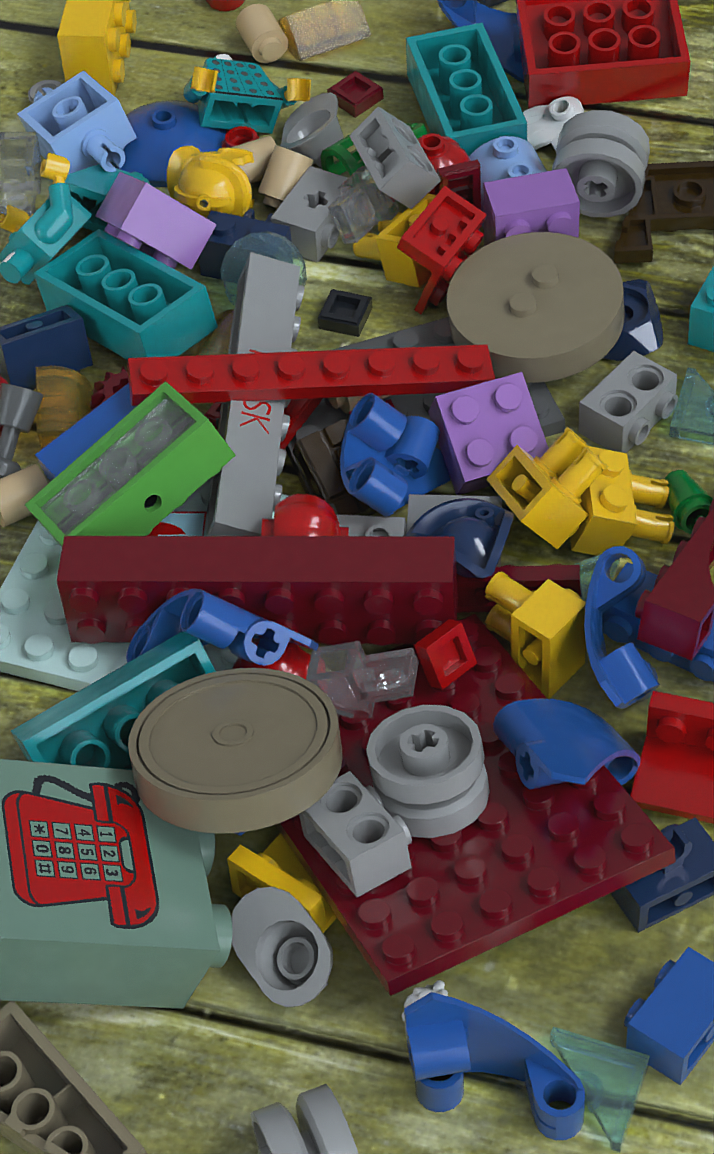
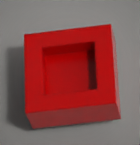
[414,619,477,690]

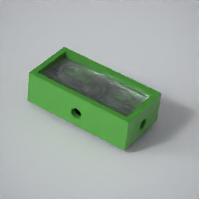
[25,381,236,547]

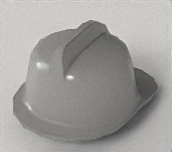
[280,92,344,169]
[231,887,333,1007]

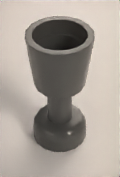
[0,383,44,478]

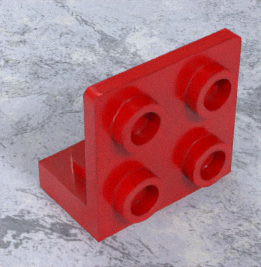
[396,186,487,315]
[630,691,714,824]

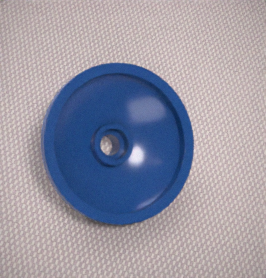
[111,100,226,187]

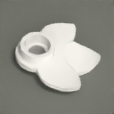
[523,96,584,151]

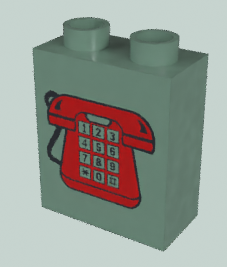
[0,759,233,1009]

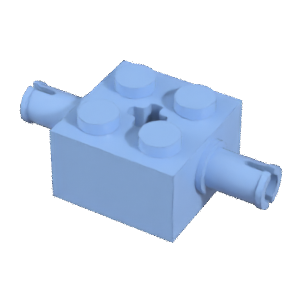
[17,70,137,174]

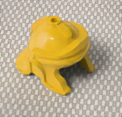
[167,146,255,218]

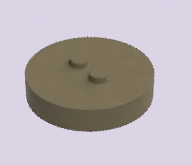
[447,232,625,383]
[128,668,343,833]

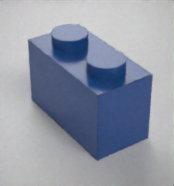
[624,947,714,1085]

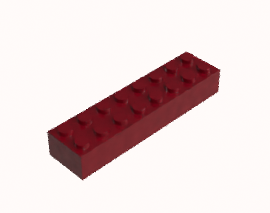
[57,536,458,646]

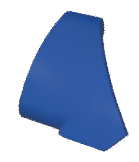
[437,0,524,83]
[340,393,450,517]
[584,546,660,709]
[126,589,319,666]
[493,698,641,789]
[404,992,585,1140]

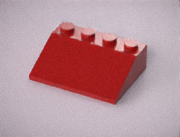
[516,0,691,109]

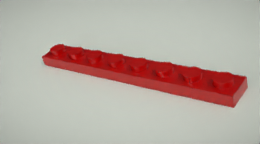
[127,344,495,406]

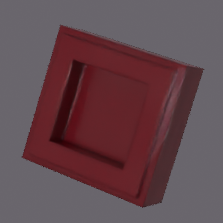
[327,71,384,118]

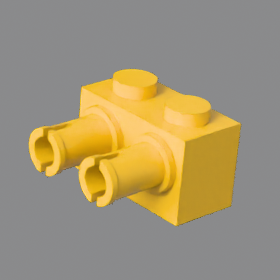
[353,194,436,288]
[486,427,608,550]
[570,446,675,556]
[485,571,586,699]

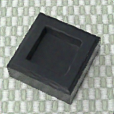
[318,289,373,337]

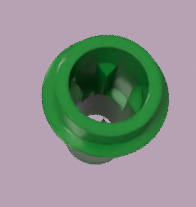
[663,470,713,534]

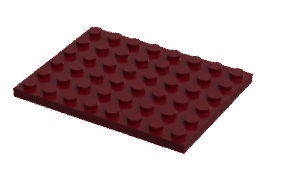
[275,614,676,996]

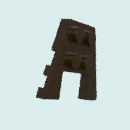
[614,161,714,264]

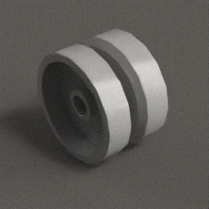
[552,110,650,218]
[366,705,490,838]
[250,1084,359,1154]

